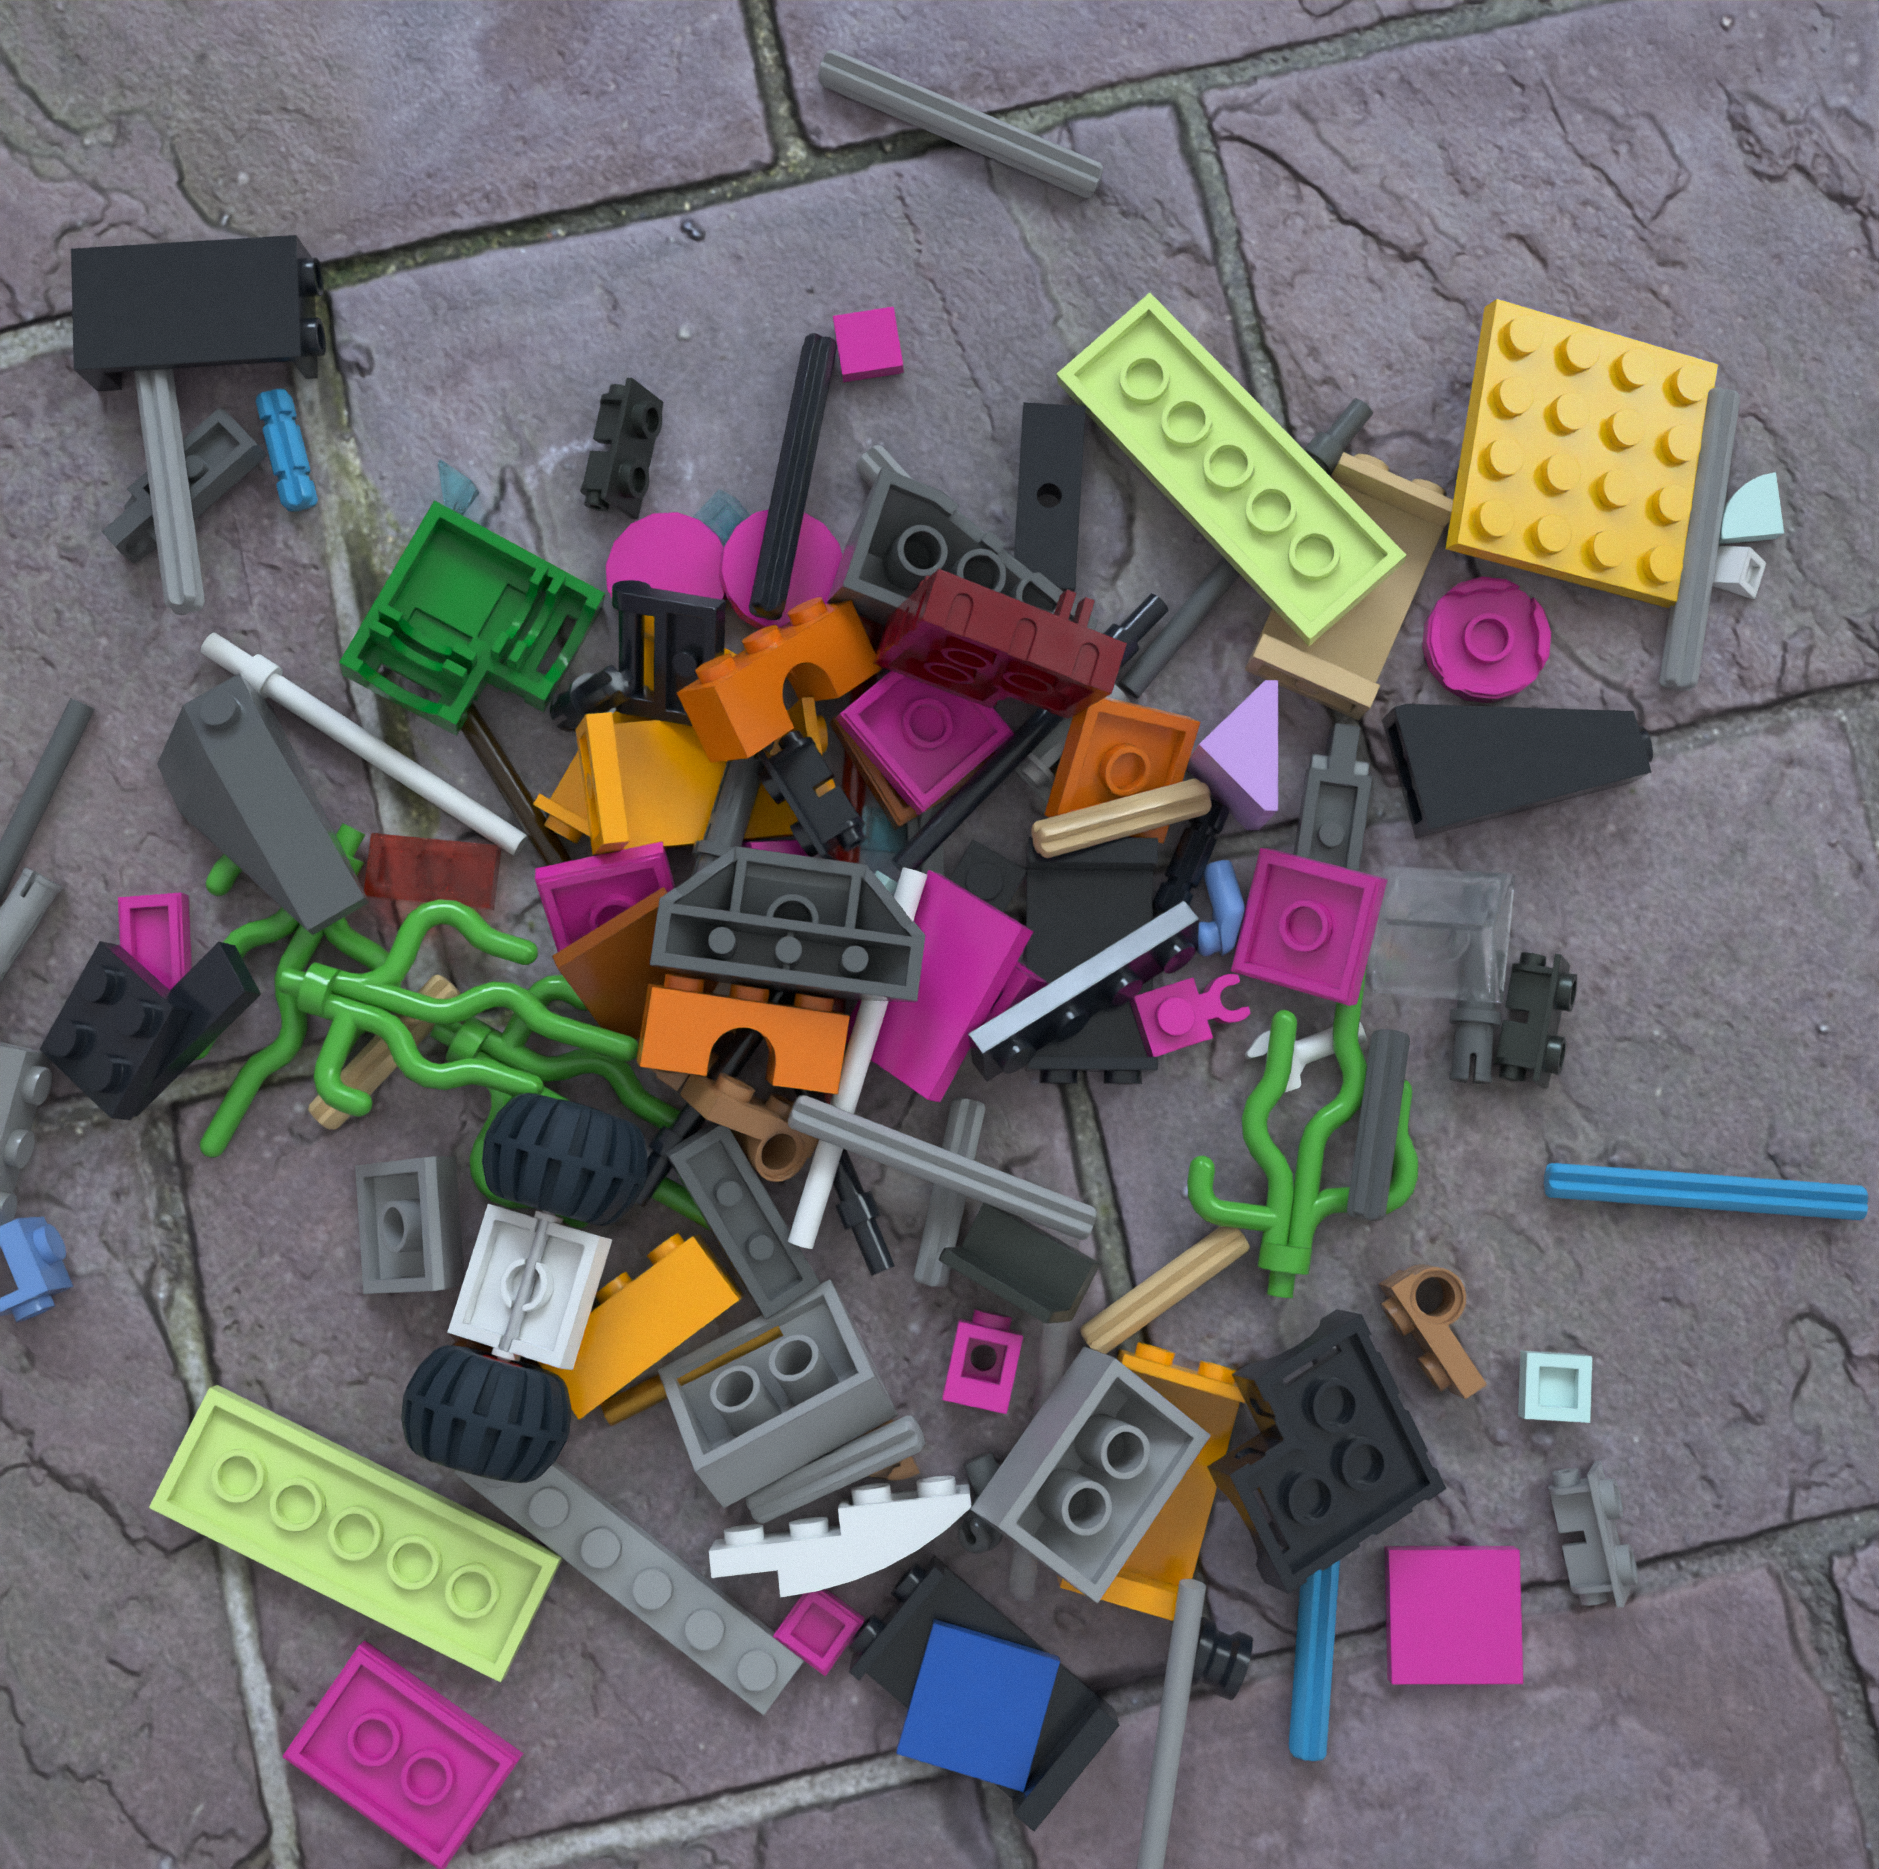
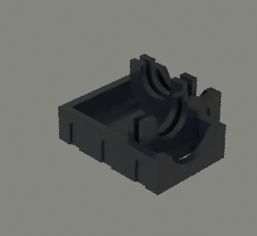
[1207,1309,1446,1594]

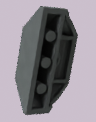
[650,846,926,1002]

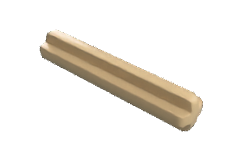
[1031,779,1212,858]
[308,974,461,1130]
[1080,1226,1250,1354]

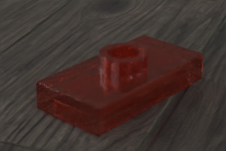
[364,833,502,910]

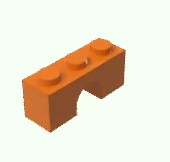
[677,597,882,763]
[636,974,850,1094]

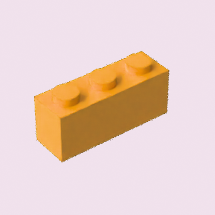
[537,1233,745,1420]

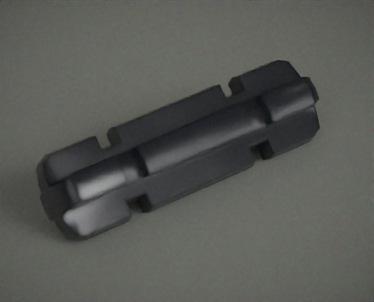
[1153,799,1229,914]

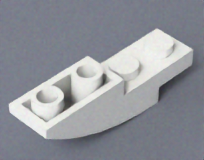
[709,1476,971,1598]

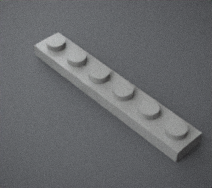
[454,1461,804,1716]

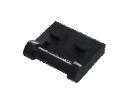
[612,580,726,726]

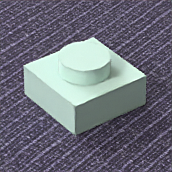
[1518,1350,1592,1423]

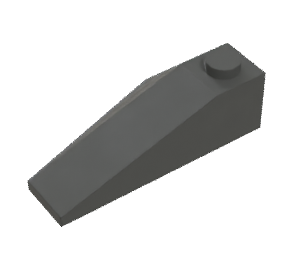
[826,467,1098,630]
[157,673,369,935]

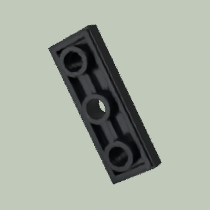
[1014,402,1086,592]
[134,942,261,1117]

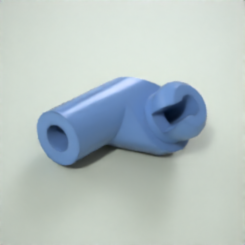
[1197,860,1245,957]

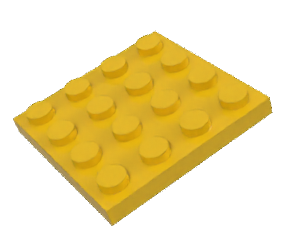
[1445,299,1718,608]

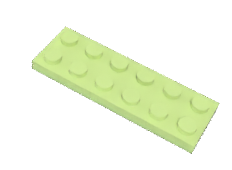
[1056,293,1406,646]
[149,1385,563,1682]

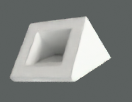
[1712,546,1766,599]

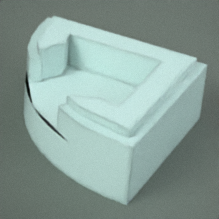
[1719,473,1784,545]

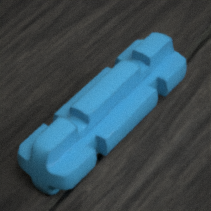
[255,389,318,512]

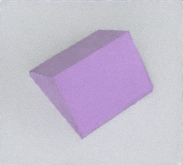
[1187,680,1278,830]

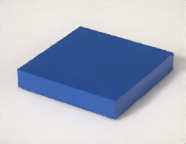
[896,1619,1060,1792]

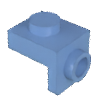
[0,1217,73,1322]

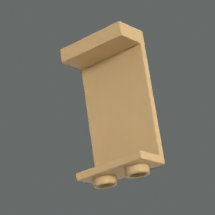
[1245,452,1453,720]

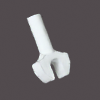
[1245,1022,1366,1093]

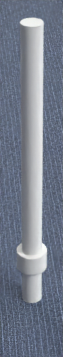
[201,633,528,857]
[788,867,927,1249]

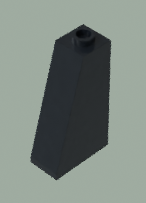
[1382,704,1653,839]

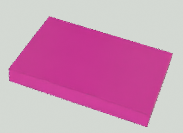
[846,870,1034,1103]
[282,1640,524,1869]

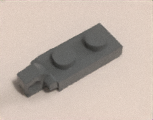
[102,408,267,564]
[1293,723,1373,871]

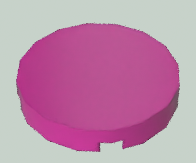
[719,509,842,630]
[606,512,727,612]
[1422,576,1551,703]

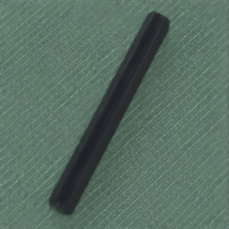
[749,333,837,621]

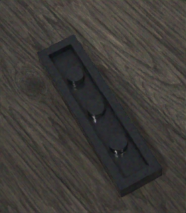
[968,901,1199,1082]

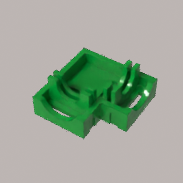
[339,500,605,736]

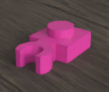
[1129,974,1251,1057]

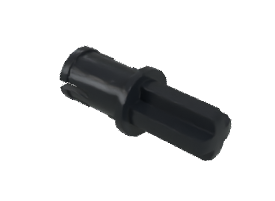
[549,665,634,732]

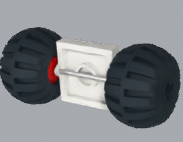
[401,1093,648,1483]

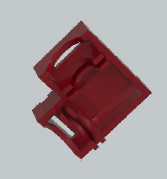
[873,569,1127,719]

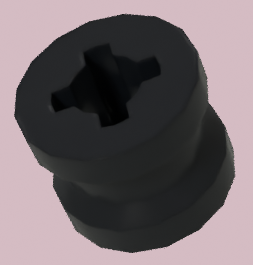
[1191,1617,1253,1701]

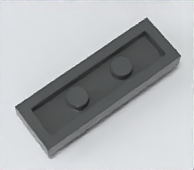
[664,1122,821,1319]

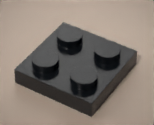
[39,941,193,1121]

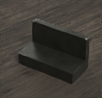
[938,1203,1101,1324]

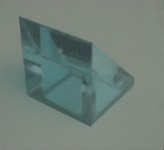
[438,459,480,515]
[693,489,751,546]
[860,806,906,853]

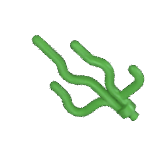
[195,823,401,1158]
[279,899,639,1117]
[1187,961,1418,1298]
[430,975,711,1231]

